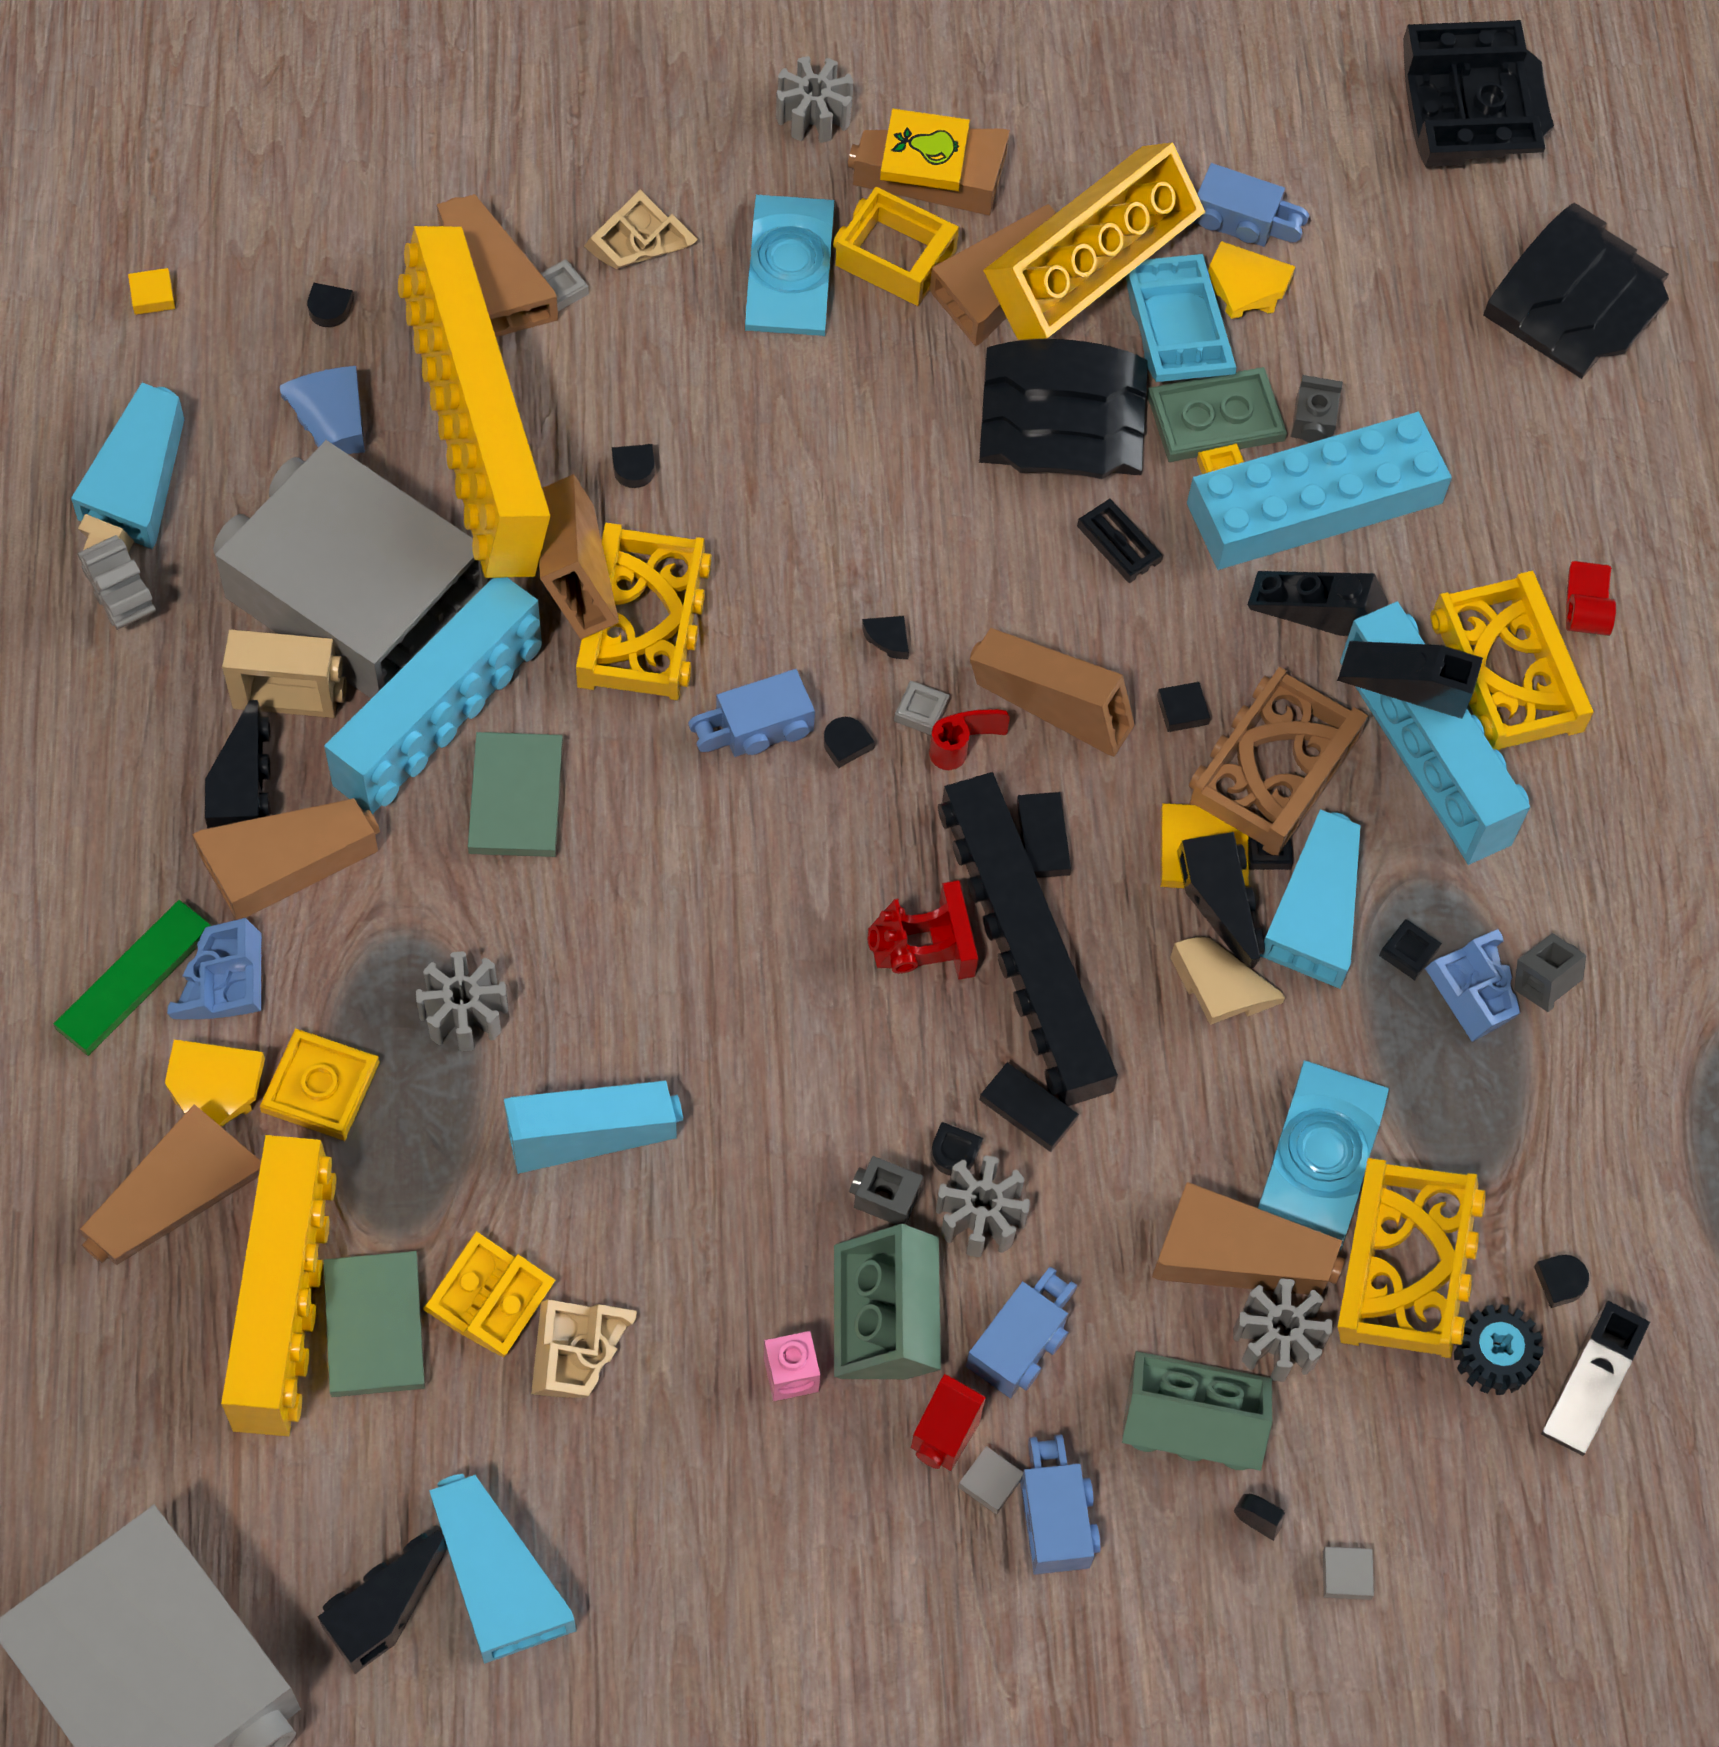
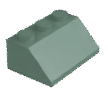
[834,1224,941,1380]
[1122,1351,1273,1471]

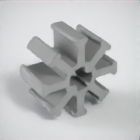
[776,56,853,143]
[77,535,156,630]
[416,951,508,1051]
[936,1156,1030,1257]
[1233,1278,1332,1382]

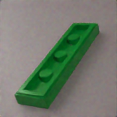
[53,900,211,1056]

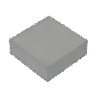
[540,259,589,311]
[894,680,950,735]
[958,1446,1023,1515]
[1323,1547,1374,1600]

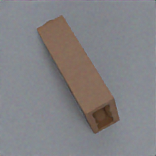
[848,128,1010,216]
[437,194,558,337]
[930,204,1056,346]
[539,474,618,639]
[970,628,1135,757]
[192,798,380,920]
[80,1104,261,1265]
[1152,1182,1345,1296]

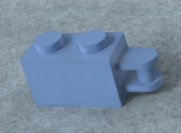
[1192,163,1309,247]
[688,669,815,757]
[966,1267,1077,1399]
[1020,1434,1100,1575]

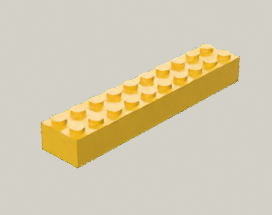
[398,226,550,578]

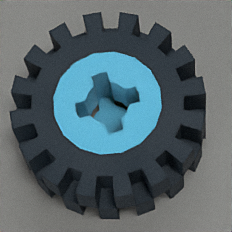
[1454,1304,1544,1395]

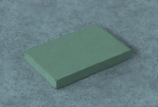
[1147,367,1287,462]
[468,732,563,857]
[324,1251,425,1397]

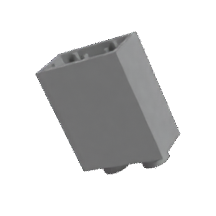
[213,440,488,699]
[0,1504,301,1747]

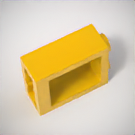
[833,187,959,306]

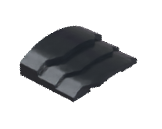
[1403,20,1554,167]
[1483,202,1669,379]
[979,339,1148,479]

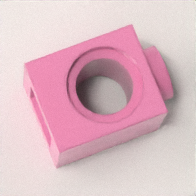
[764,1331,820,1401]

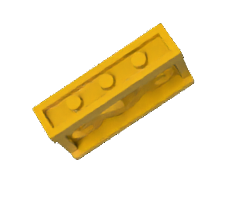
[576,522,712,700]
[1430,571,1594,751]
[1338,1158,1486,1358]

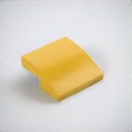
[423,1231,556,1357]

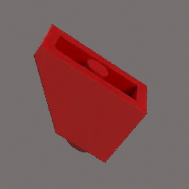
[911,1373,986,1471]

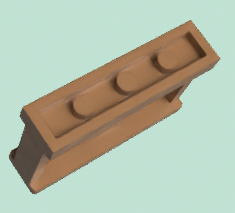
[1189,666,1368,855]

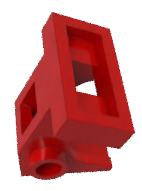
[868,880,978,980]

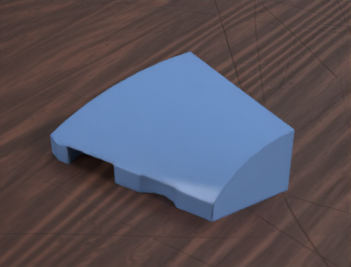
[280,366,365,454]
[167,918,262,1020]
[1425,929,1520,1042]

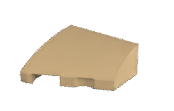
[584,190,698,269]
[1170,937,1285,1025]
[531,1299,637,1398]

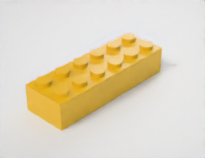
[983,142,1205,340]
[221,1135,336,1437]

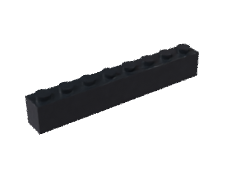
[938,772,1118,1106]

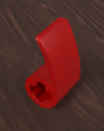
[1566,561,1616,636]
[929,709,1010,770]

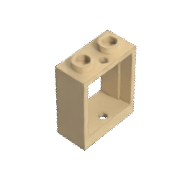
[222,630,347,718]

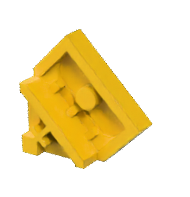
[1208,241,1296,319]
[165,1039,265,1127]

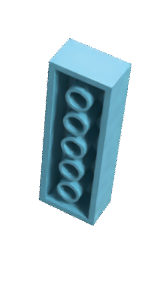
[1187,411,1452,570]
[324,577,542,814]
[1340,601,1530,865]

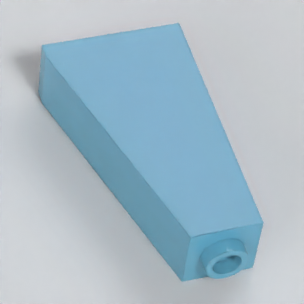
[71,383,184,549]
[1260,809,1361,989]
[504,1081,683,1174]
[429,1474,576,1664]

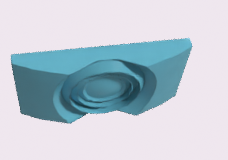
[745,195,835,336]
[1126,254,1236,382]
[1258,1060,1389,1250]

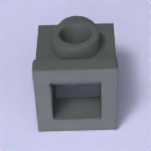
[1291,375,1343,443]
[1514,933,1586,1012]
[849,1156,923,1225]

